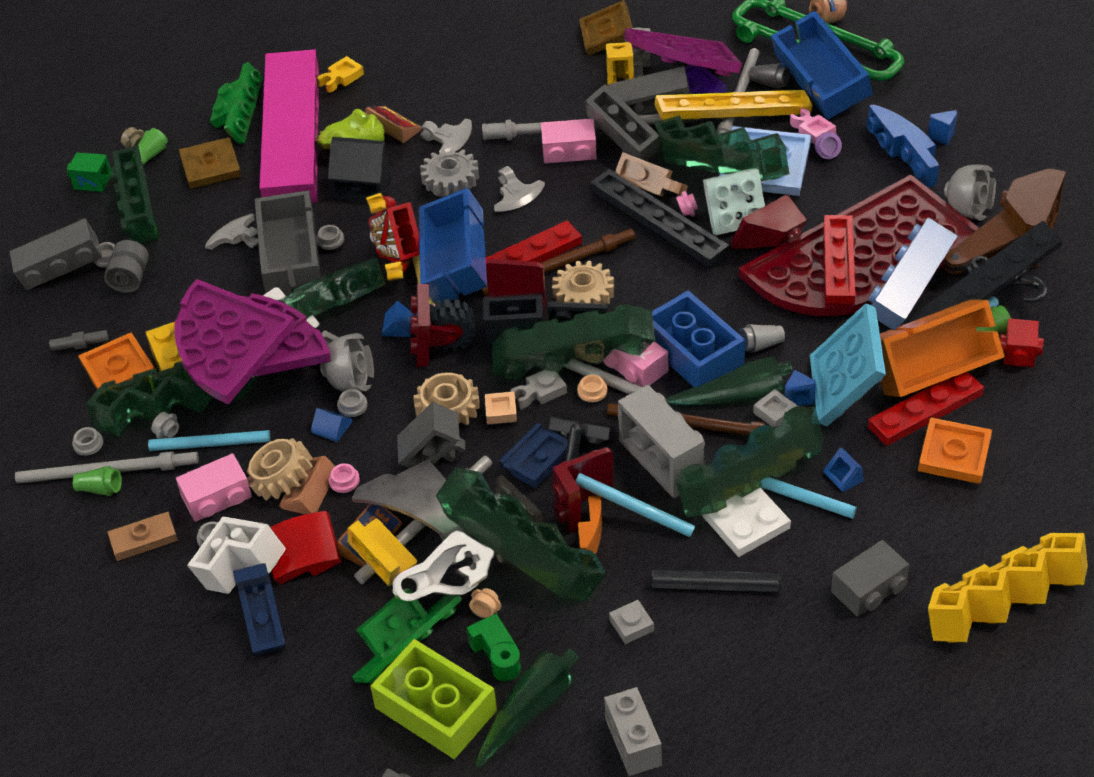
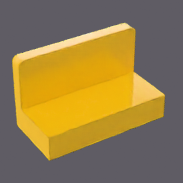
[347,519,417,586]

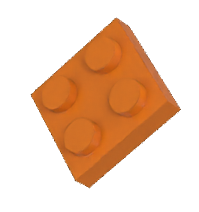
[78,332,156,399]
[918,417,992,484]

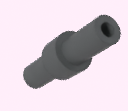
[49,330,109,351]

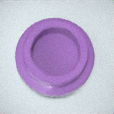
[815,132,842,159]

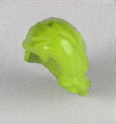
[316,109,385,149]

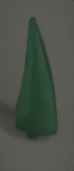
[665,356,792,406]
[475,649,579,768]

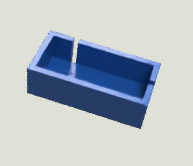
[771,11,872,120]
[419,188,487,304]

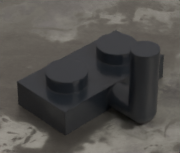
[549,416,616,460]

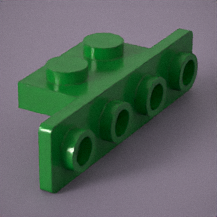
[210,62,263,145]
[352,588,462,683]

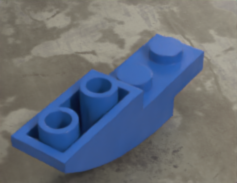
[866,104,939,188]

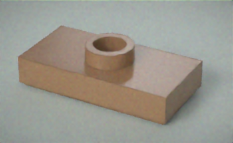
[108,512,178,561]

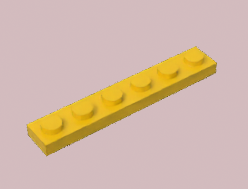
[654,90,813,120]

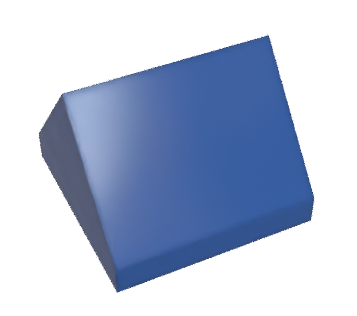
[928,110,957,145]
[382,301,414,337]
[785,370,816,407]
[311,408,352,442]
[823,448,864,492]

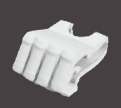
[393,531,495,601]

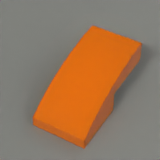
[578,496,602,567]

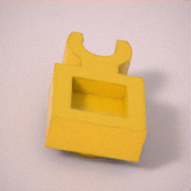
[317,56,364,93]

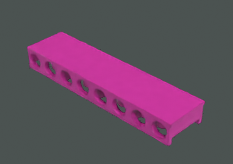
[260,49,319,203]

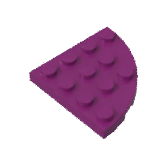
[623,28,741,76]
[174,279,296,404]
[229,291,331,377]

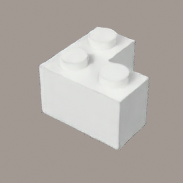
[187,517,286,594]

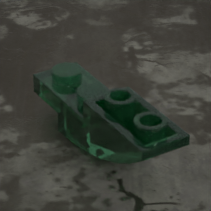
[278,258,385,320]

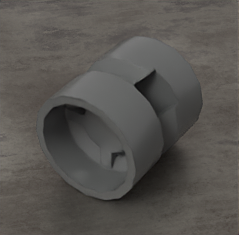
[104,240,149,293]

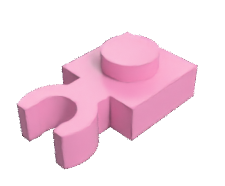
[790,108,836,144]

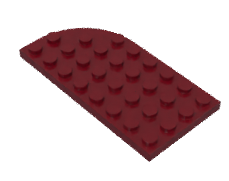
[739,175,979,316]

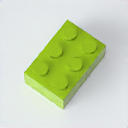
[370,639,497,760]

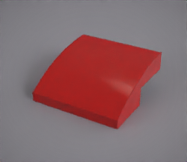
[270,511,342,585]

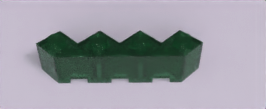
[654,115,790,181]
[492,304,655,381]
[86,361,257,436]
[676,406,824,517]
[436,467,607,601]

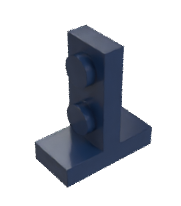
[233,563,286,656]

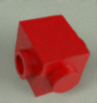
[1000,318,1044,367]

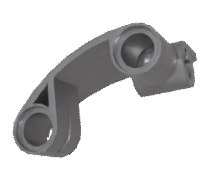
[352,460,474,541]

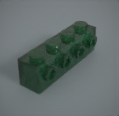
[111,146,159,243]

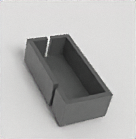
[255,190,323,295]

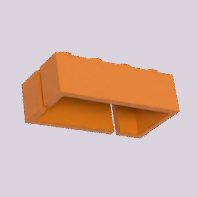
[880,300,1005,397]

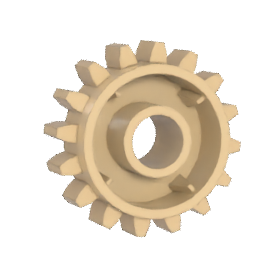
[552,261,614,303]
[414,373,480,425]
[247,438,312,500]

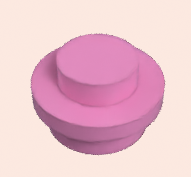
[676,191,698,218]
[329,464,360,493]

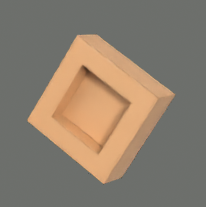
[485,392,517,424]

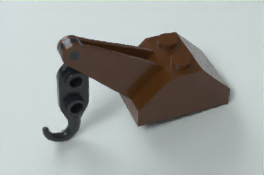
[944,168,1066,303]

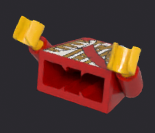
[366,193,420,281]

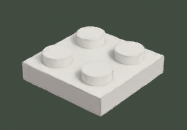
[702,480,791,557]

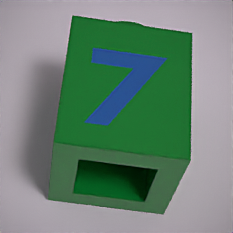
[67,152,112,192]

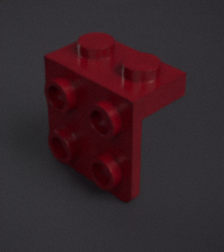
[486,259,546,313]
[552,447,614,534]

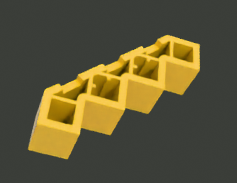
[928,533,1088,643]

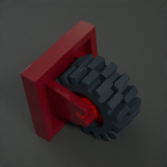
[410,284,475,366]

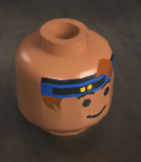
[809,0,847,24]

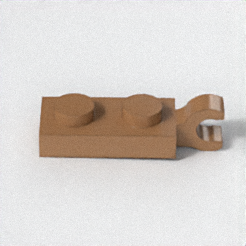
[615,152,688,196]

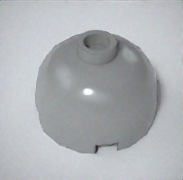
[944,164,996,221]
[320,333,374,392]

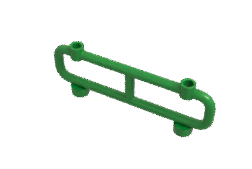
[732,0,904,81]

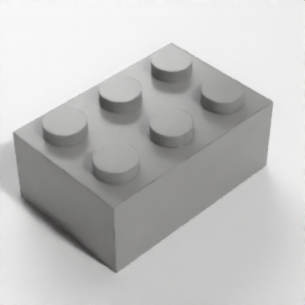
[618,385,705,498]

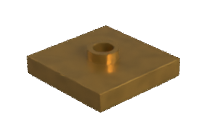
[579,0,633,56]
[179,137,241,189]

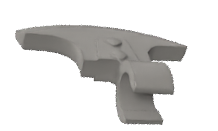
[420,118,472,154]
[494,166,545,212]
[205,214,259,250]

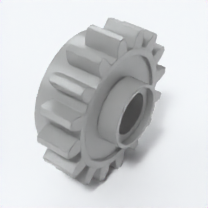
[420,148,479,197]

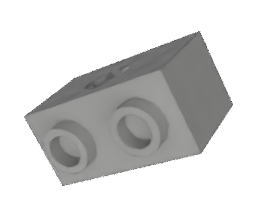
[604,687,662,776]

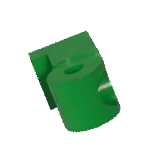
[467,614,521,682]

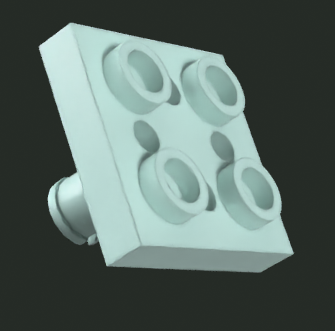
[703,168,765,235]

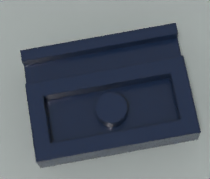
[499,423,568,488]

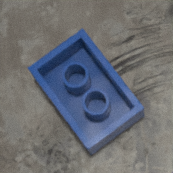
[642,291,745,392]

